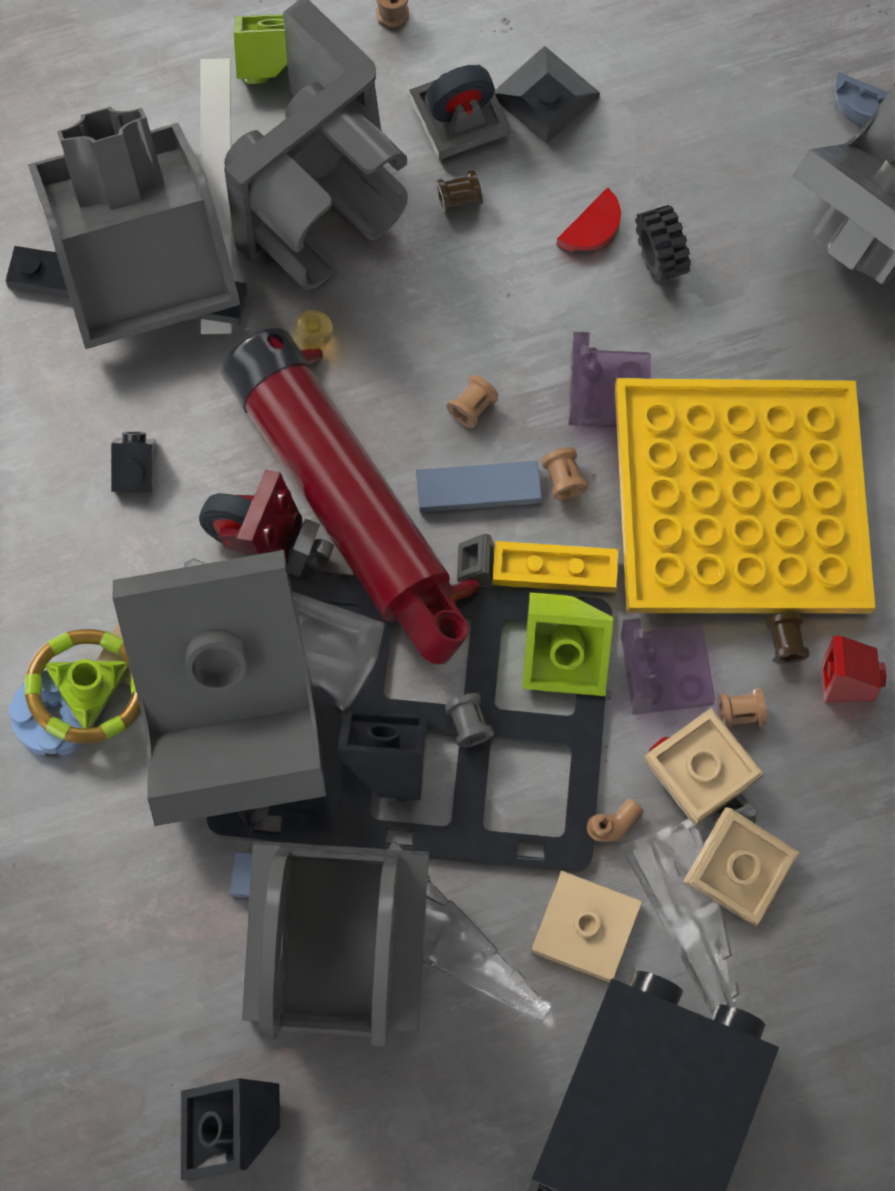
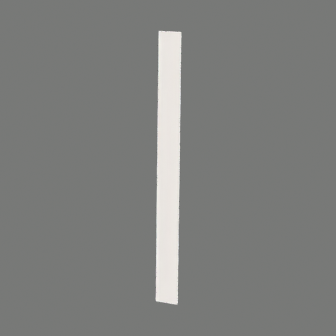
[200,58,232,334]

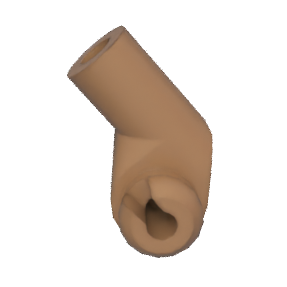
[587,798,644,842]

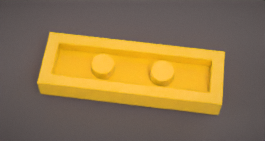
[492,541,618,593]

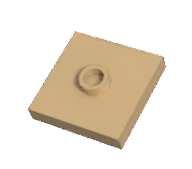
[643,708,764,826]
[683,807,800,927]
[531,871,642,983]

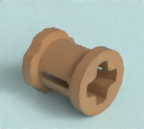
[375,0,409,30]
[446,375,499,429]
[541,447,588,500]
[717,688,767,730]

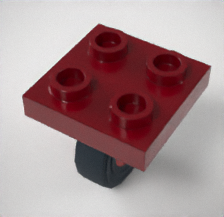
[199,469,303,563]

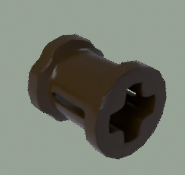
[435,170,483,214]
[765,613,810,664]

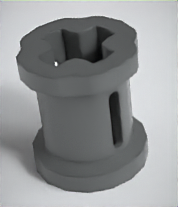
[445,693,494,748]

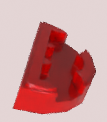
[556,187,621,253]

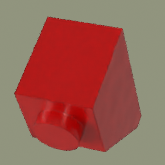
[821,636,887,703]

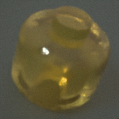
[293,310,333,351]

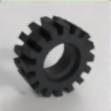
[635,205,691,282]

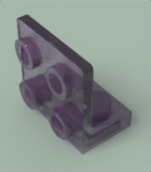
[568,331,651,428]
[620,618,715,715]

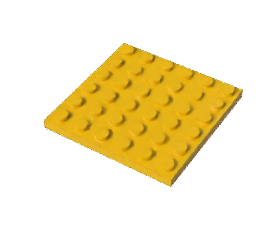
[615,378,876,614]

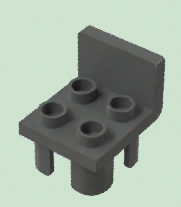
[224,0,408,290]

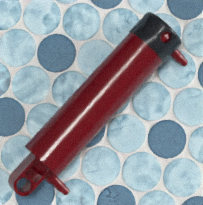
[220,328,480,665]

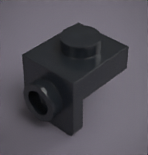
[111,431,156,493]

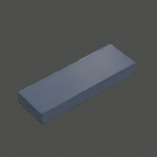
[416,461,541,513]

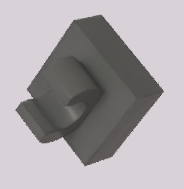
[287,518,334,577]

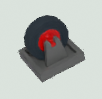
[409,64,510,160]

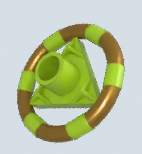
[24,629,141,744]

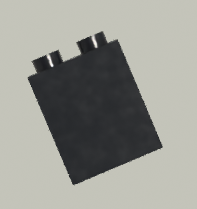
[528,971,779,1191]

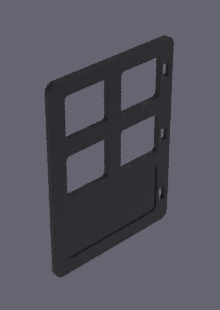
[207,570,612,873]

